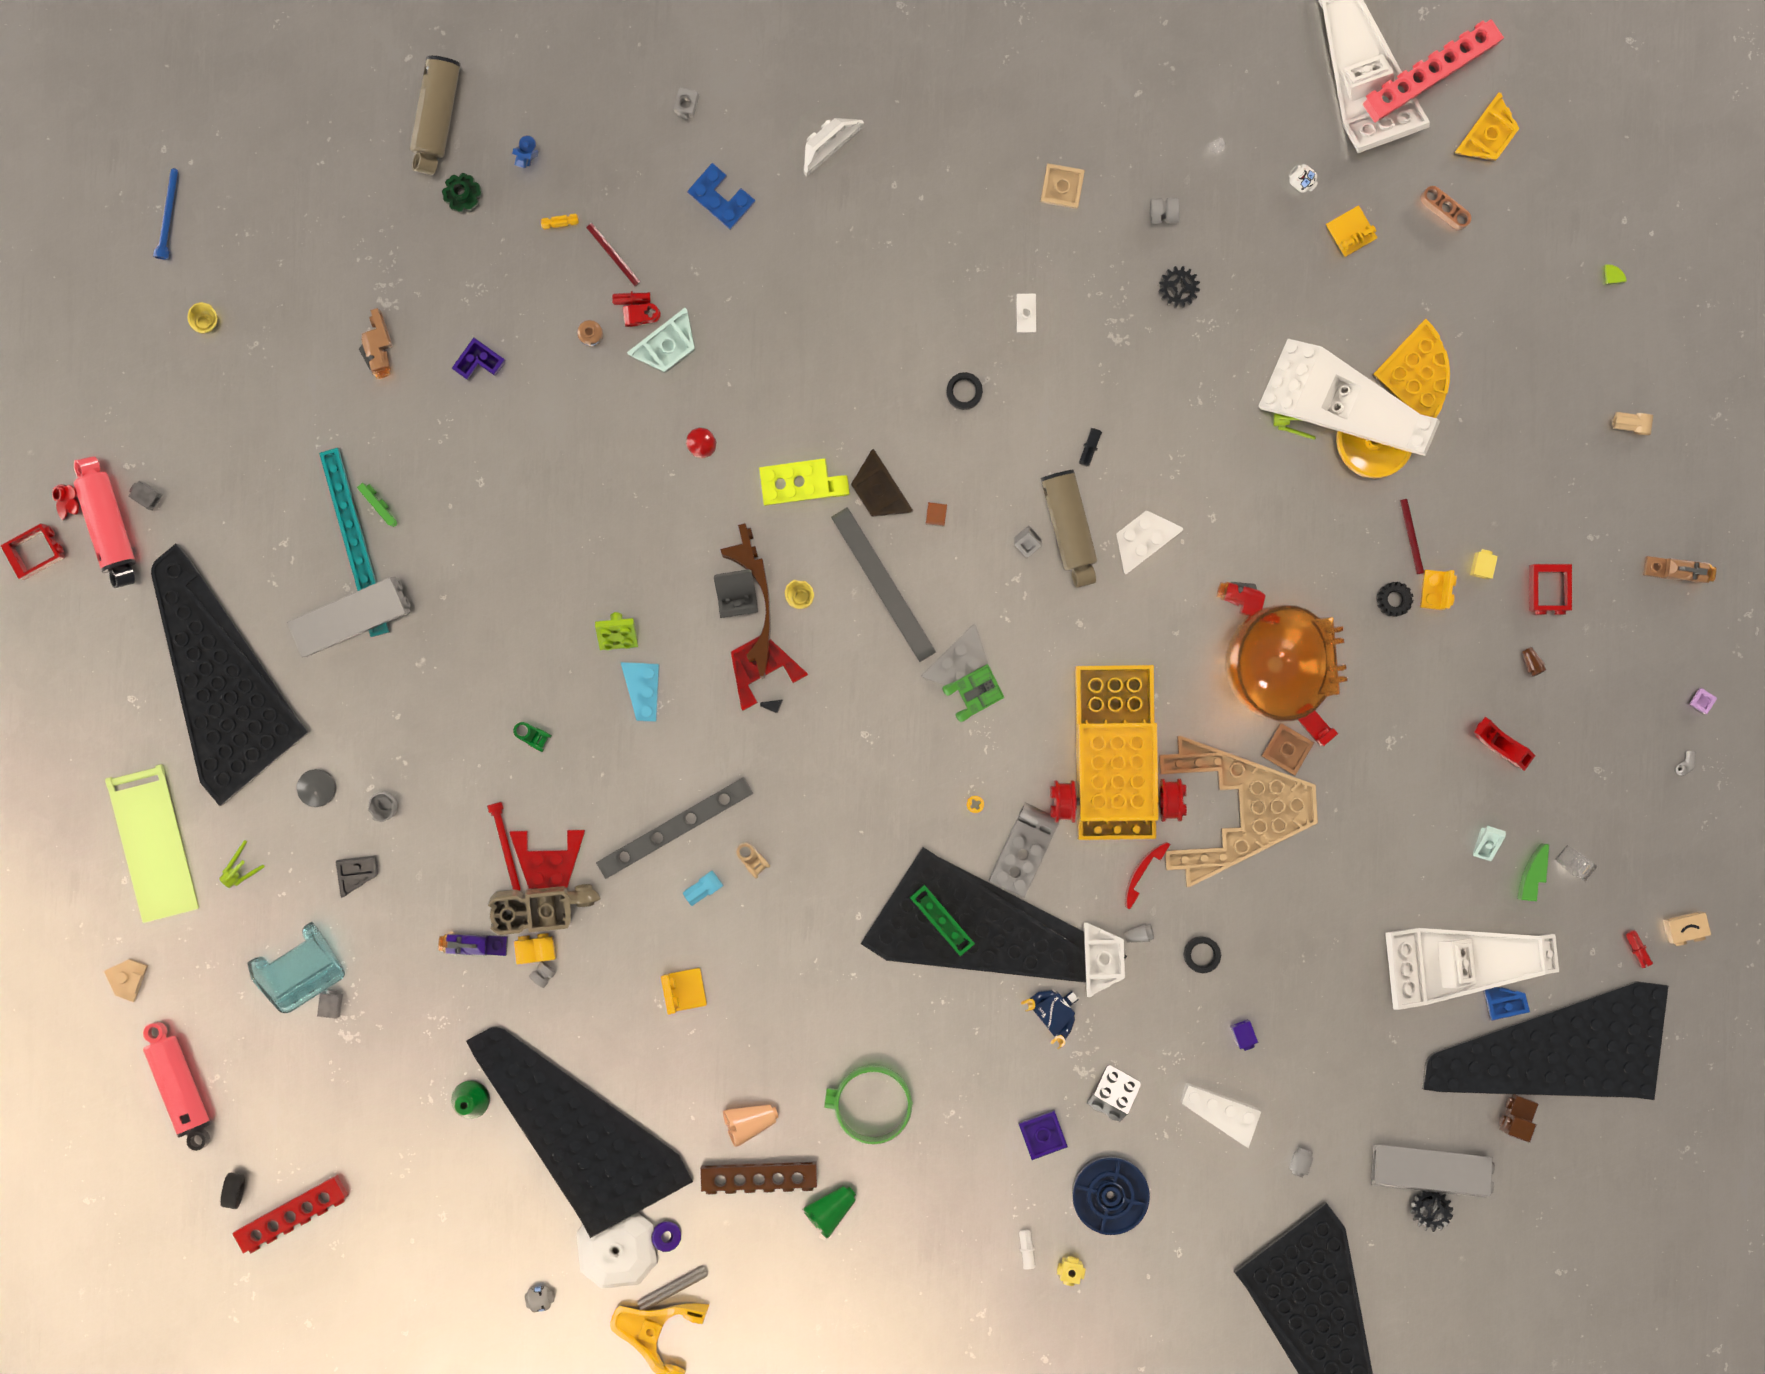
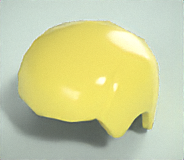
[187,302,218,334]
[784,580,814,609]

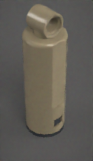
[410,55,461,176]
[1041,470,1097,588]

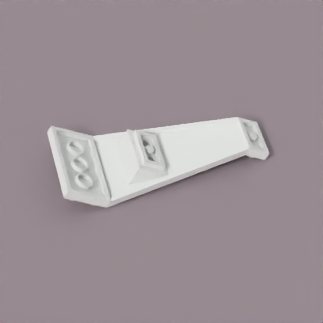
[1318,0,1430,153]
[1259,339,1440,456]
[1385,928,1559,1010]

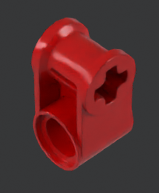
[622,303,661,327]

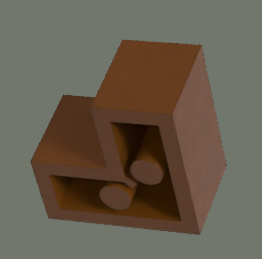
[1499,1094,1539,1143]

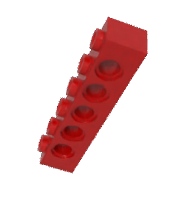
[232,1174,349,1254]

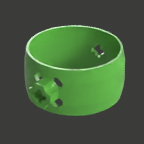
[824,1065,913,1145]

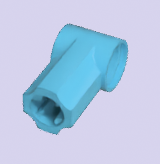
[683,870,723,906]

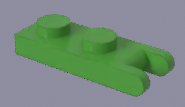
[357,483,397,527]

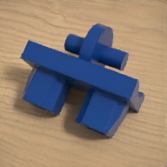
[512,135,539,168]

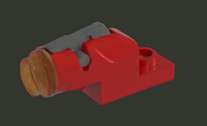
[1217,582,1281,623]

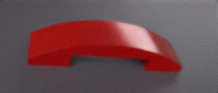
[1125,842,1171,910]

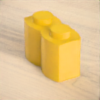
[514,933,556,964]

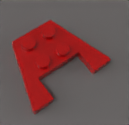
[731,636,808,711]
[510,830,585,889]

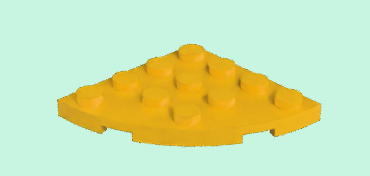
[1372,319,1450,418]

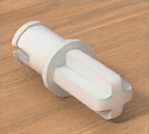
[1019,1230,1036,1269]

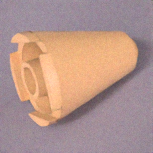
[723,1104,778,1147]

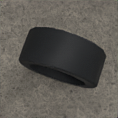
[946,372,983,410]
[1184,936,1221,974]

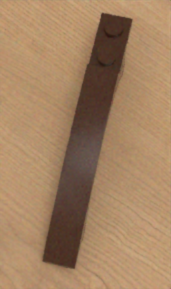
[720,523,771,679]

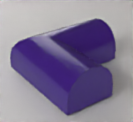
[452,337,506,380]

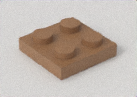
[1261,723,1314,776]

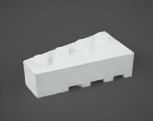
[1180,1083,1261,1148]

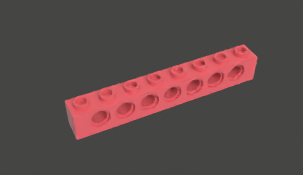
[1363,19,1504,123]

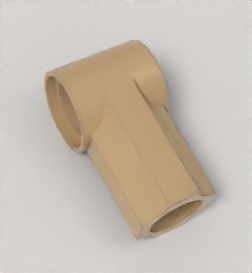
[1612,412,1653,435]

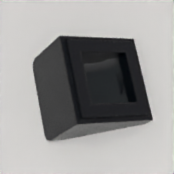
[760,700,783,713]

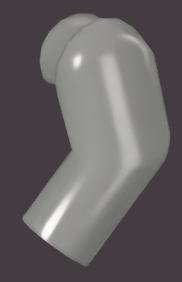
[1675,751,1696,776]

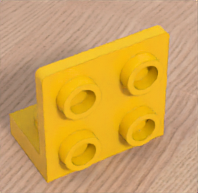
[1420,569,1457,610]
[661,968,707,1015]

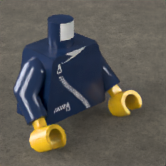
[1021,990,1079,1049]

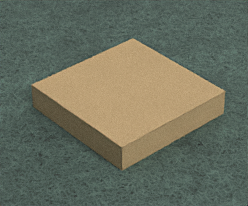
[1040,163,1085,209]

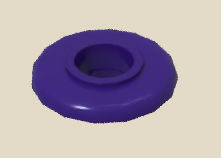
[652,1221,681,1252]

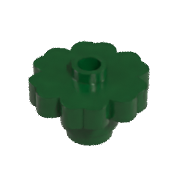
[442,173,482,213]

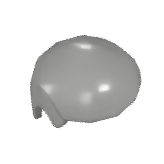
[368,791,397,822]

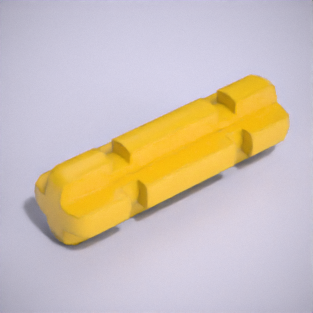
[541,214,579,229]

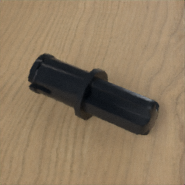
[1079,428,1102,467]

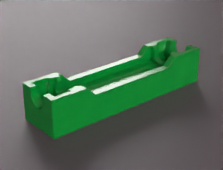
[910,884,975,956]

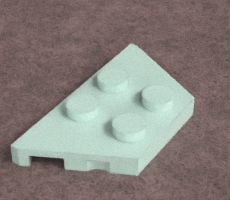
[627,308,695,372]

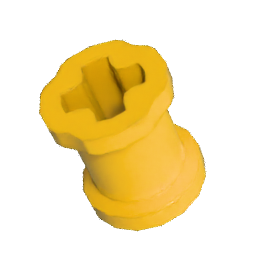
[966,796,984,813]

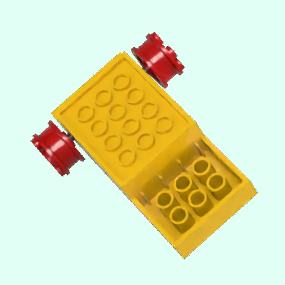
[1050,665,1187,840]

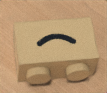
[1663,911,1711,946]

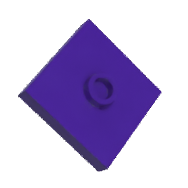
[1018,1110,1068,1160]

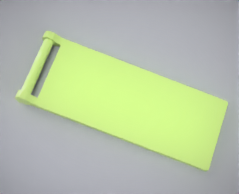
[105,764,199,923]

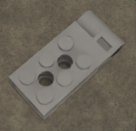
[989,803,1060,898]

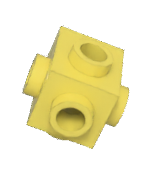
[1057,1256,1085,1286]

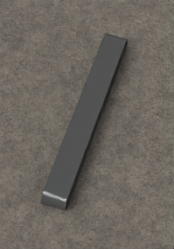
[831,507,936,662]

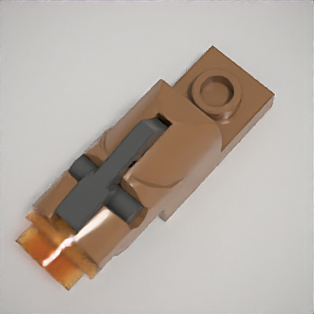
[359,308,393,379]
[1643,556,1716,583]

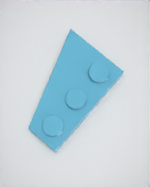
[620,662,659,722]

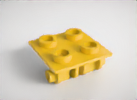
[1326,205,1378,257]

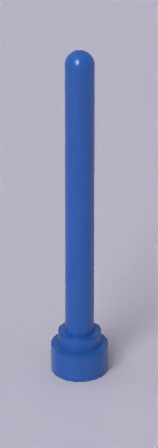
[153,168,178,260]

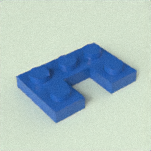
[687,163,756,230]

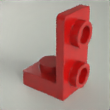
[1296,706,1338,746]

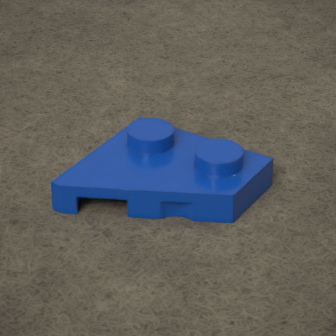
[1483,987,1530,1021]

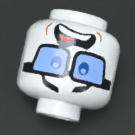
[1289,164,1318,193]

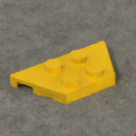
[1454,92,1520,161]

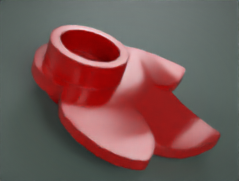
[52,484,79,520]

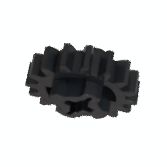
[1158,266,1200,308]
[1410,1191,1454,1232]

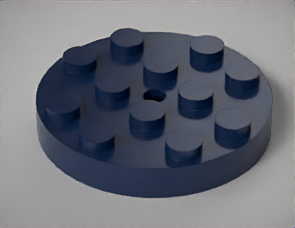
[1072,1156,1150,1235]

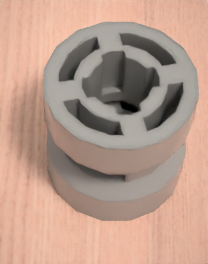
[529,961,556,988]

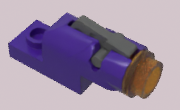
[438,934,508,956]

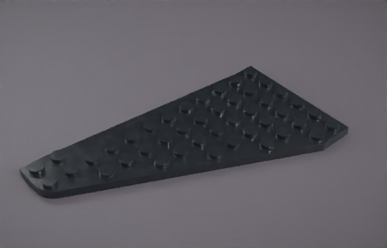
[860,847,1127,983]

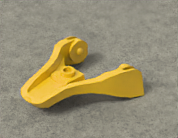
[610,1303,709,1374]

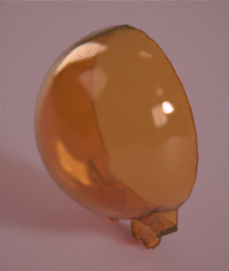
[1225,605,1348,721]

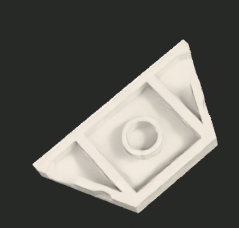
[1116,510,1184,575]
[1084,922,1125,997]

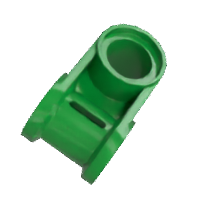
[513,722,552,752]

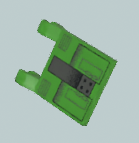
[942,664,1005,722]

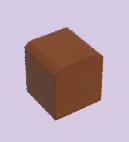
[926,502,947,527]

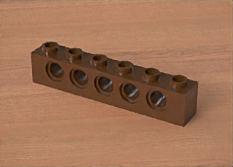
[700,1162,817,1195]

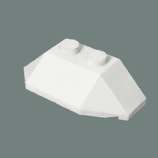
[804,118,864,177]

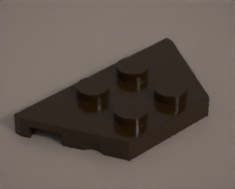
[851,449,913,517]

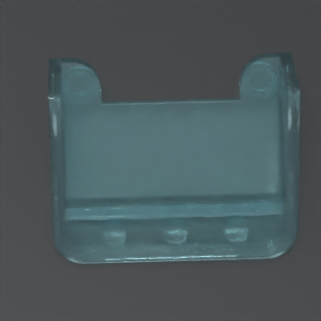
[247,922,345,1013]

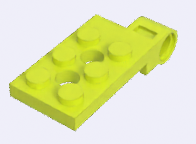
[759,458,850,506]

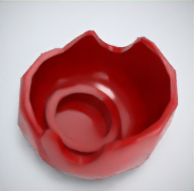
[686,427,717,458]

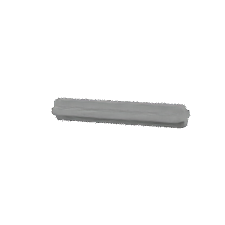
[638,1267,708,1310]

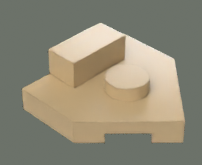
[104,959,148,1002]

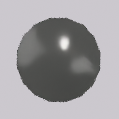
[297,769,335,807]

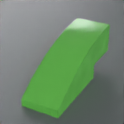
[1517,843,1549,901]

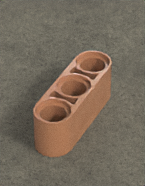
[1421,186,1472,230]

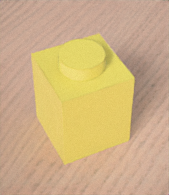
[1470,549,1498,580]

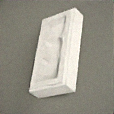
[1016,294,1036,333]

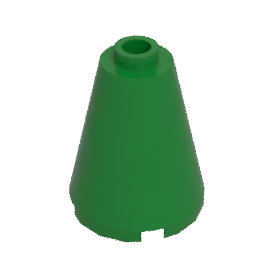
[451,1080,490,1119]
[802,1186,856,1239]

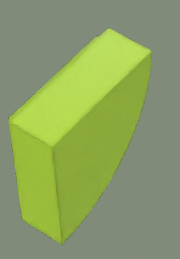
[1604,264,1627,285]

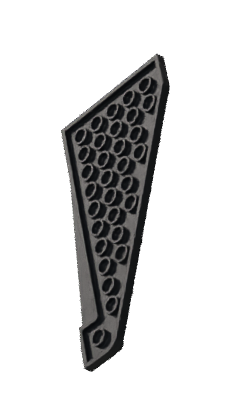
[151,543,309,806]
[1422,981,1669,1100]
[466,1027,693,1238]
[1234,1202,1373,1374]

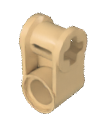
[736,842,770,879]

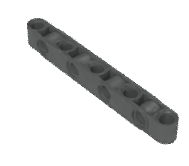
[596,777,753,879]

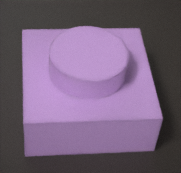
[1689,688,1717,714]

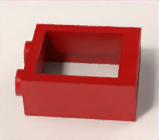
[0,523,64,580]
[1529,564,1572,615]

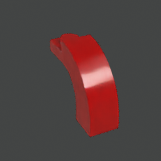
[1474,717,1536,771]

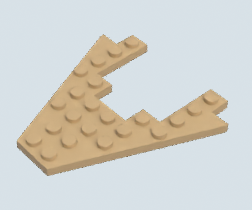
[1159,736,1318,887]

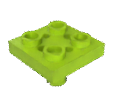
[595,612,638,650]

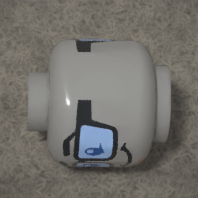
[525,1285,554,1312]

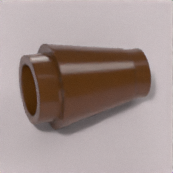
[1522,647,1546,677]

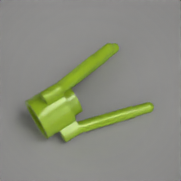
[1274,413,1316,440]
[219,840,265,888]

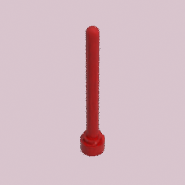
[487,802,520,891]

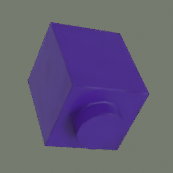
[1230,1019,1258,1051]

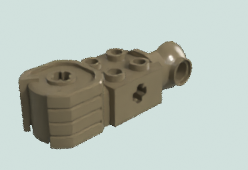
[488,884,601,935]

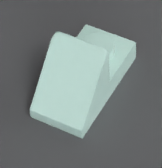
[1473,826,1506,861]

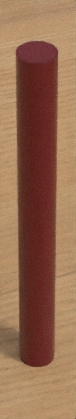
[586,223,640,286]
[1400,499,1424,575]

